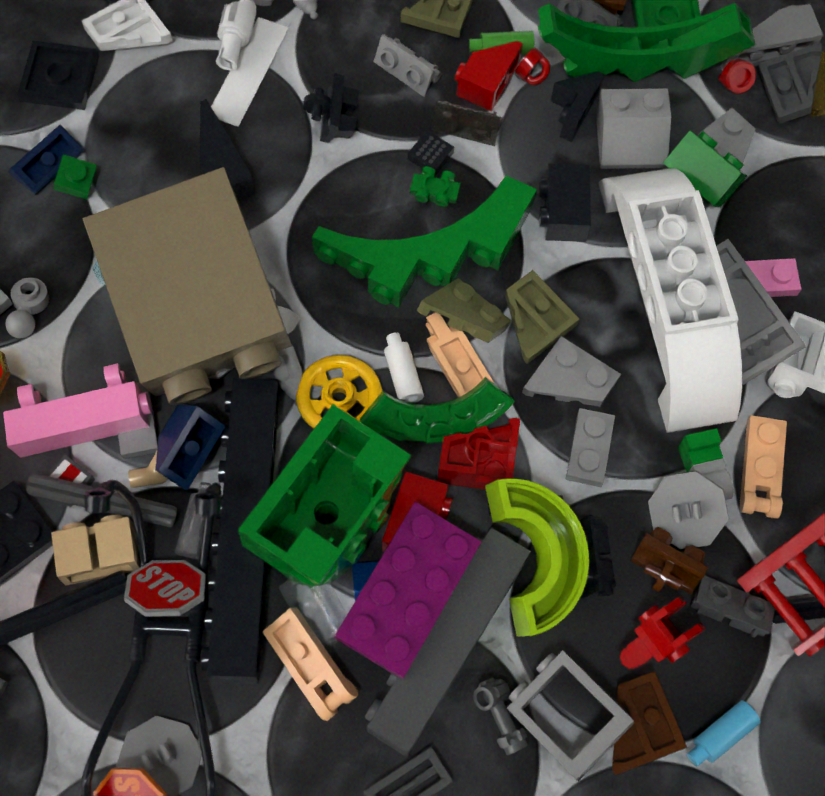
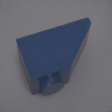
[155,404,225,490]

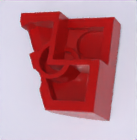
[438,418,520,490]

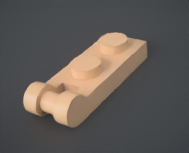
[739,415,787,519]
[263,607,358,721]

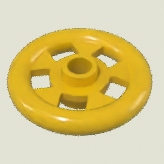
[296,355,382,429]

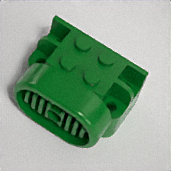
[238,404,411,587]

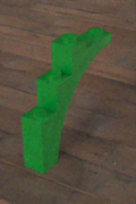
[538,3,756,82]
[312,175,537,308]

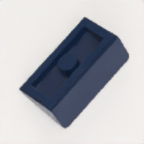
[8,124,84,195]

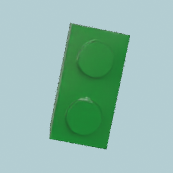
[663,130,747,208]

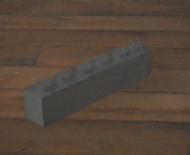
[365,528,531,757]

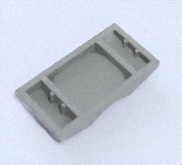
[716,239,806,385]

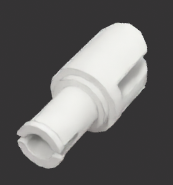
[216,0,256,70]

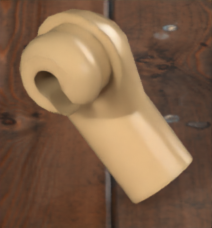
[128,450,168,488]

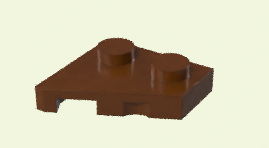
[612,671,687,776]

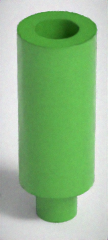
[469,31,535,55]

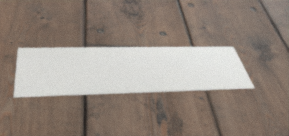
[211,17,289,127]

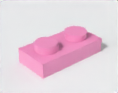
[745,258,801,297]

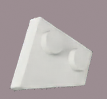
[82,0,172,51]

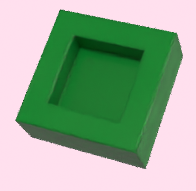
[53,154,97,200]

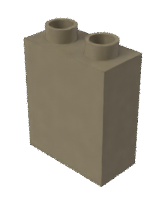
[82,167,292,405]

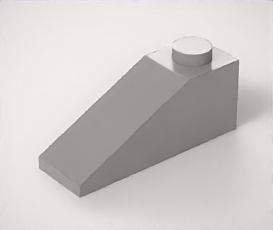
[720,4,823,71]

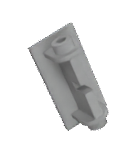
[374,34,442,96]

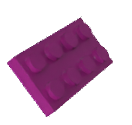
[333,502,481,679]

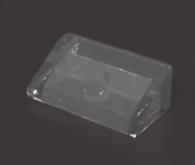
[278,579,347,649]

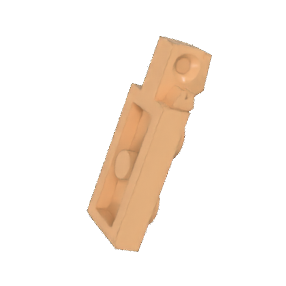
[425,312,494,397]

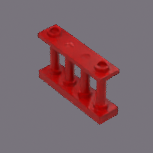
[736,512,825,657]

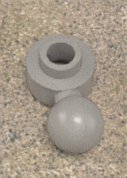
[5,278,49,338]

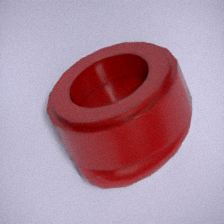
[514,48,550,86]
[718,59,756,94]

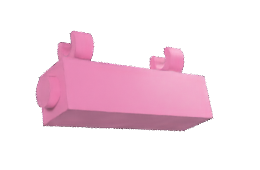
[3,363,152,458]

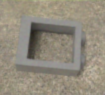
[507,651,634,781]

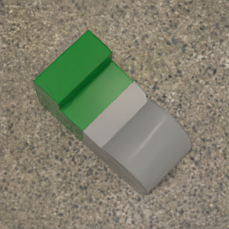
[678,428,734,500]

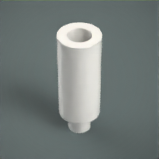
[384,333,424,403]

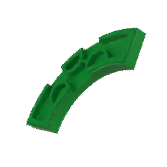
[360,377,515,443]

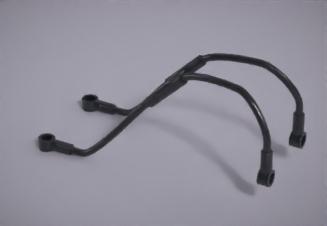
[81,480,222,796]

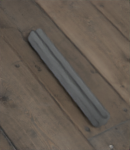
[26,473,177,527]

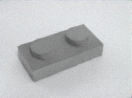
[565,408,615,487]

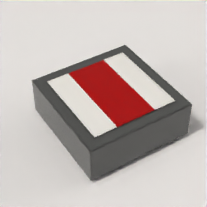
[46,454,95,508]

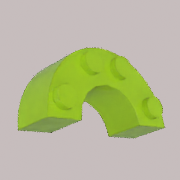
[485,479,589,637]

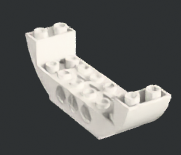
[598,168,742,433]

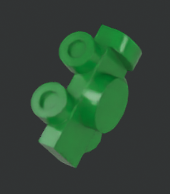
[410,166,460,207]

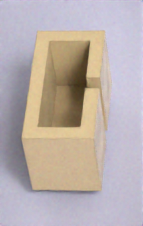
[51,515,140,586]

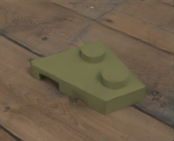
[400,0,473,38]
[505,270,580,364]
[417,278,512,343]

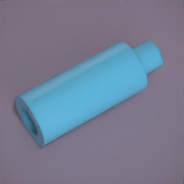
[687,700,761,767]

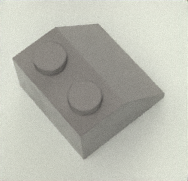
[595,89,671,169]

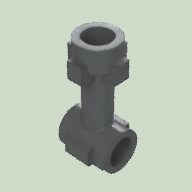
[473,677,528,755]

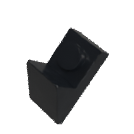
[551,71,605,142]

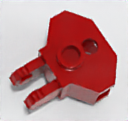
[619,597,706,670]

